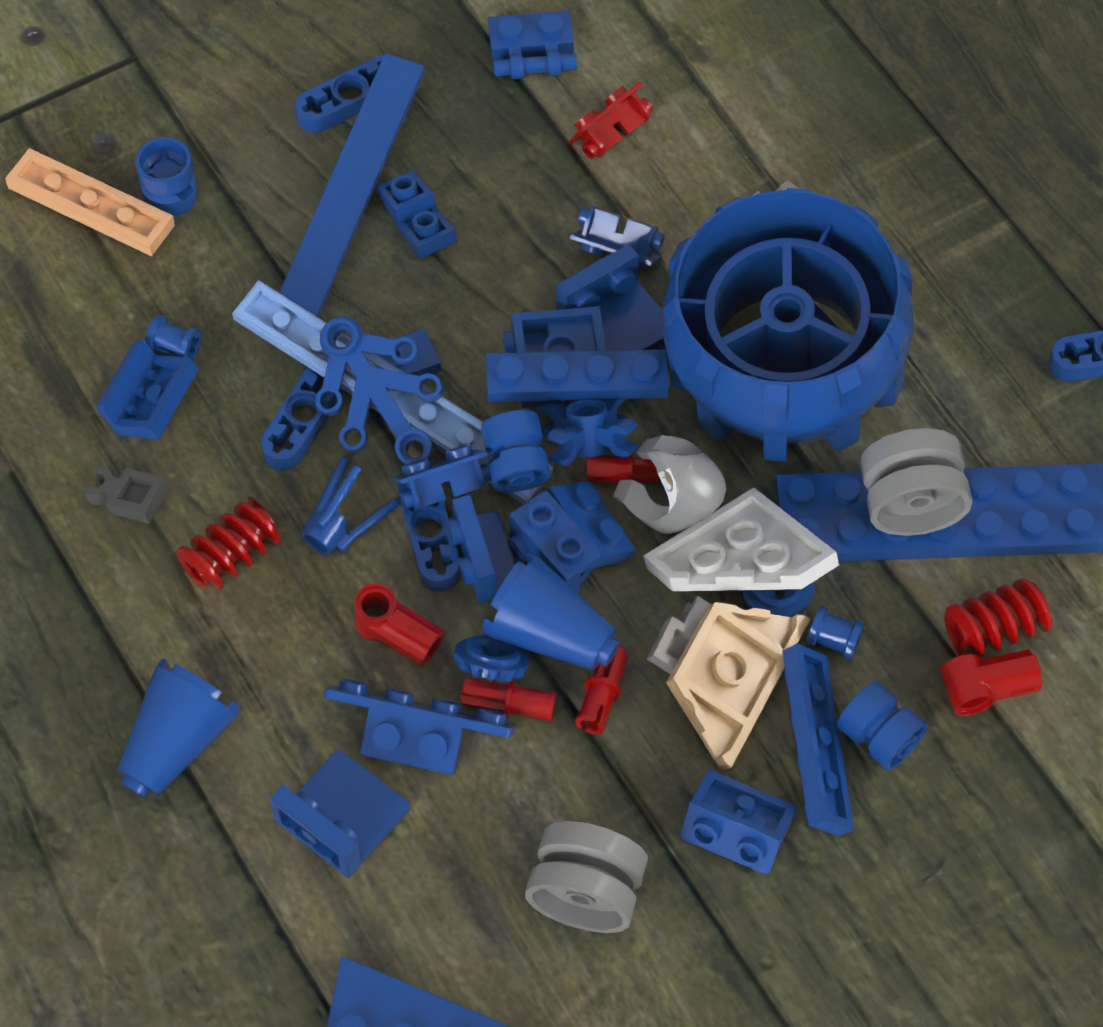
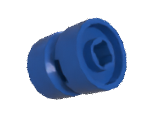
[135,137,198,217]
[481,410,551,492]
[836,680,929,771]

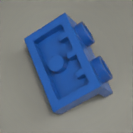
[680,769,798,874]

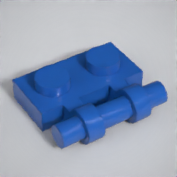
[488,11,577,79]

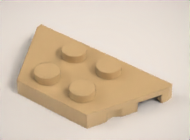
[666,602,810,771]

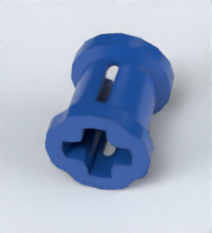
[144,315,202,361]
[806,606,865,661]

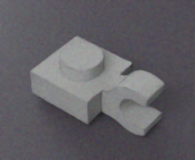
[646,596,711,674]

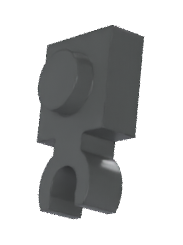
[81,467,170,524]

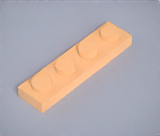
[5,148,175,256]

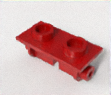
[568,82,653,159]

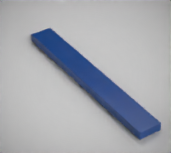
[279,53,425,318]

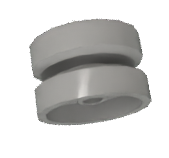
[860,428,973,536]
[525,821,648,933]

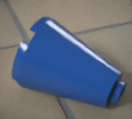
[483,553,620,670]
[117,658,242,798]

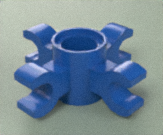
[538,399,639,466]

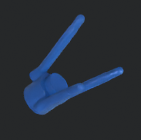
[301,456,400,556]

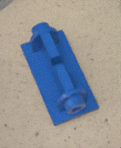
[570,206,665,269]
[392,444,491,511]

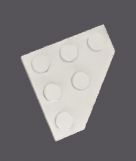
[643,488,839,591]

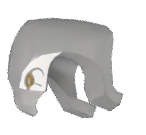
[613,435,727,534]

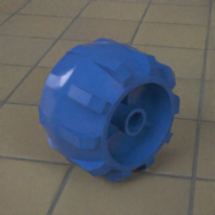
[662,188,914,462]

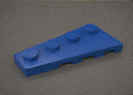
[327,956,510,1027]

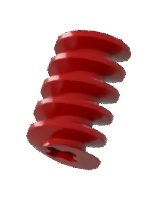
[176,497,282,590]
[944,578,1053,657]

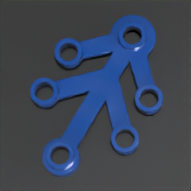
[315,316,444,464]

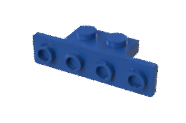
[324,679,517,775]

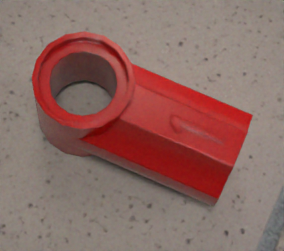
[354,584,445,667]
[940,649,1043,716]

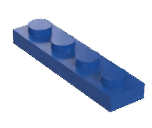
[485,350,669,402]
[782,644,854,836]

